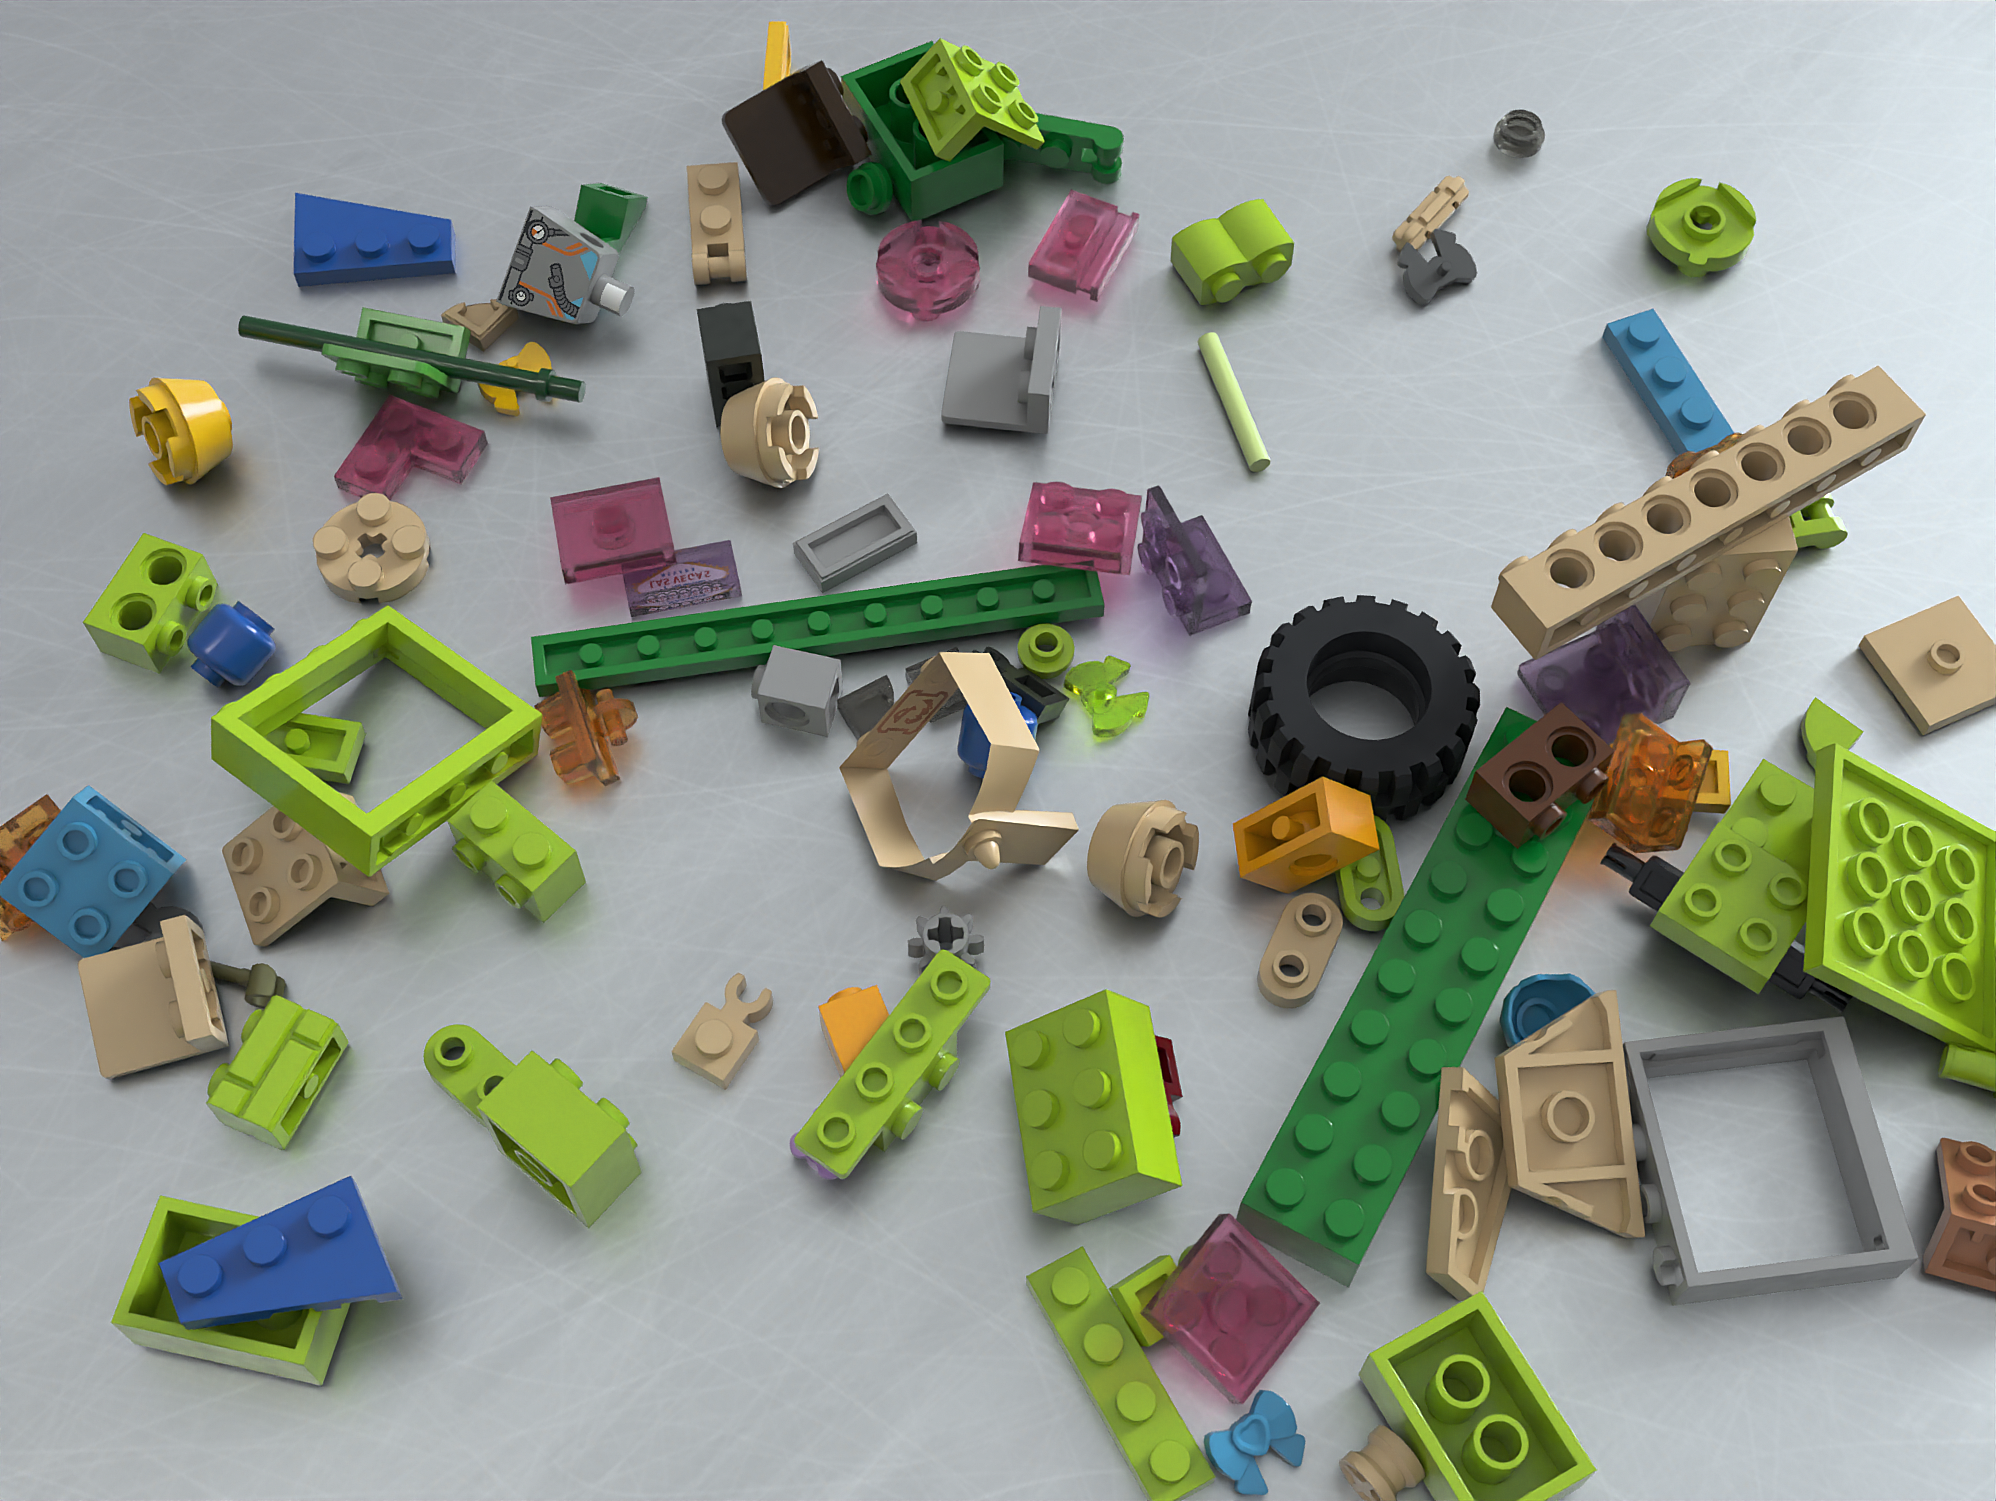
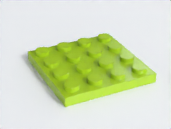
[1803,743,1996,1054]

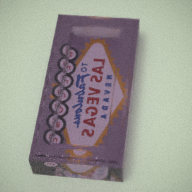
[620,540,742,617]

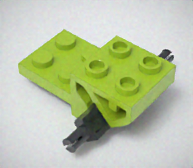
[1600,759,1853,1013]

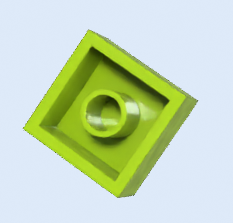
[476,1050,642,1229]

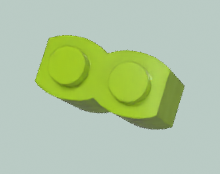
[1170,199,1294,305]

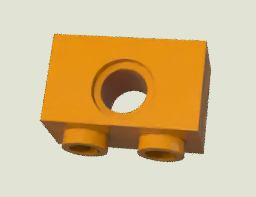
[1233,777,1380,894]

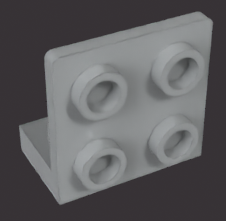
[941,306,1062,434]

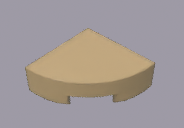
[441,299,519,352]

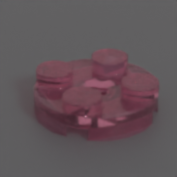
[876,220,980,322]

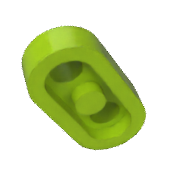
[1335,815,1404,931]
[423,1024,516,1128]

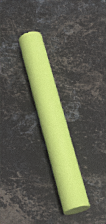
[1198,332,1271,472]

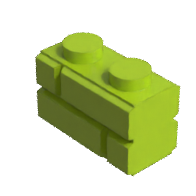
[206,995,349,1150]

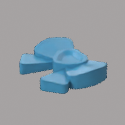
[1203,1390,1305,1495]

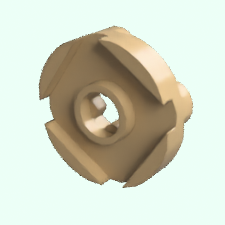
[313,493,431,603]

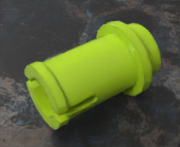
[1938,1041,1996,1099]

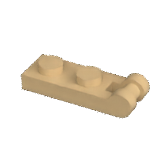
[687,162,747,285]

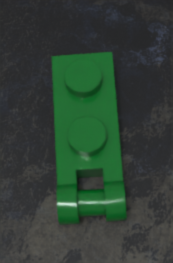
[995,113,1124,184]

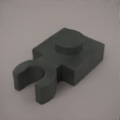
[972,646,1070,724]

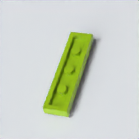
[1026,1246,1216,1501]

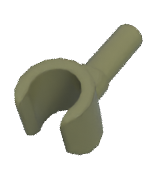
[210,961,286,1008]

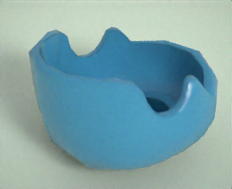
[1499,973,1596,1048]

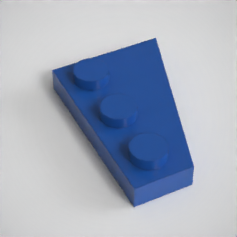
[293,193,456,287]
[159,1175,403,1330]

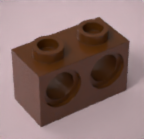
[1465,702,1615,849]

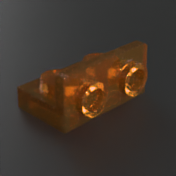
[1588,713,1713,853]

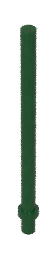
[238,315,586,403]

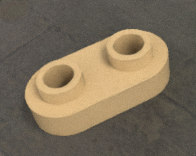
[1257,893,1343,1008]

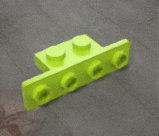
[794,949,990,1179]

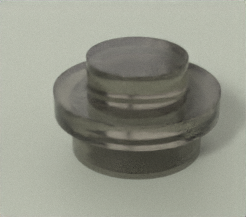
[1493,109,1545,158]

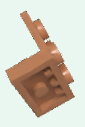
[1923,1137,1996,1292]

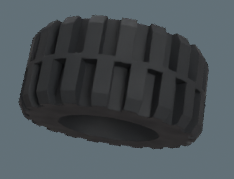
[1248,595,1480,822]

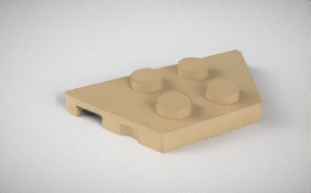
[1494,990,1645,1238]

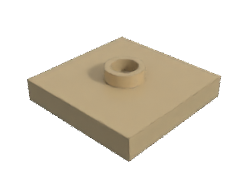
[1858,595,1996,735]

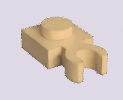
[671,973,773,1090]

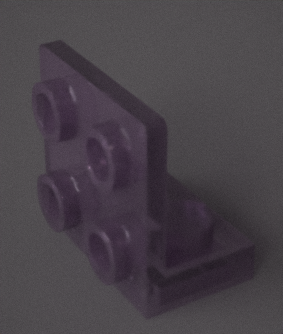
[1137,485,1252,636]
[1517,604,1691,745]

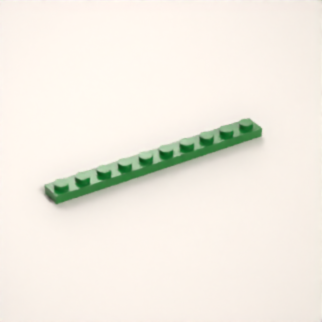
[531,557,1105,697]

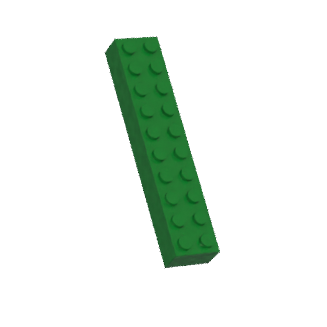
[1234,707,1615,1288]

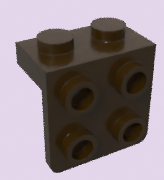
[721,60,872,206]

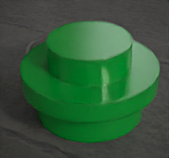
[846,162,893,215]

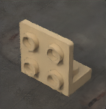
[222,792,389,947]
[78,915,229,1079]

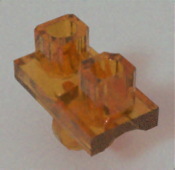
[534,670,638,786]

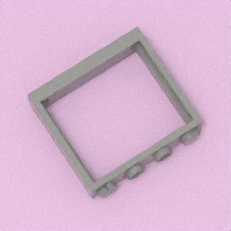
[1623,1016,1919,1306]

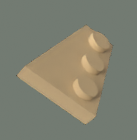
[1426,1067,1511,1301]

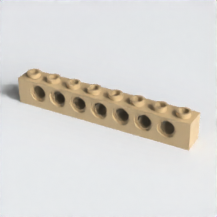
[1491,365,1926,661]

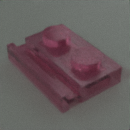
[1028,190,1140,302]

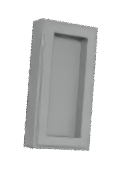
[793,493,917,593]

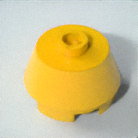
[129,378,233,485]

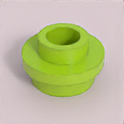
[1017,624,1075,679]

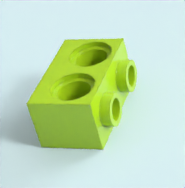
[83,533,218,674]

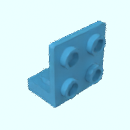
[0,785,187,958]

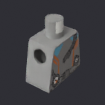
[496,206,634,324]

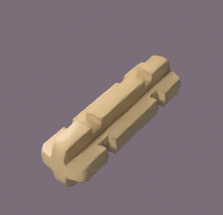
[1392,176,1469,252]

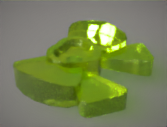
[1063,656,1150,737]

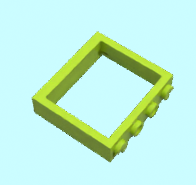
[211,605,543,877]

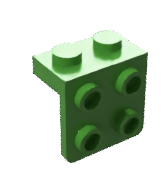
[321,307,471,399]

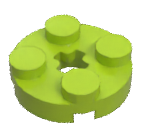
[1646,178,1756,278]

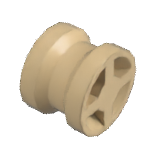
[1339,1425,1426,1501]

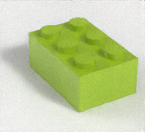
[1005,989,1182,1225]
[111,1195,350,1386]
[1358,1291,1597,1501]

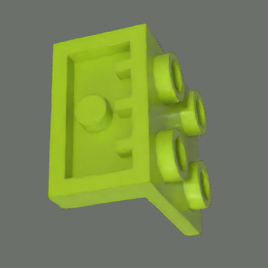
[900,38,1045,162]

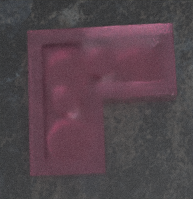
[334,395,488,501]

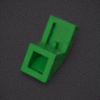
[574,183,648,254]

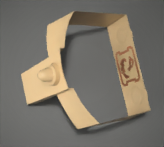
[839,652,1079,881]

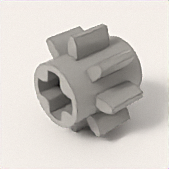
[908,906,984,976]

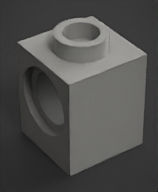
[751,645,843,737]

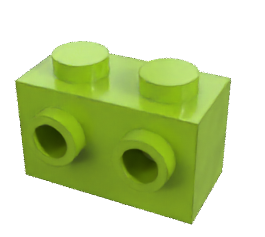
[447,780,586,923]

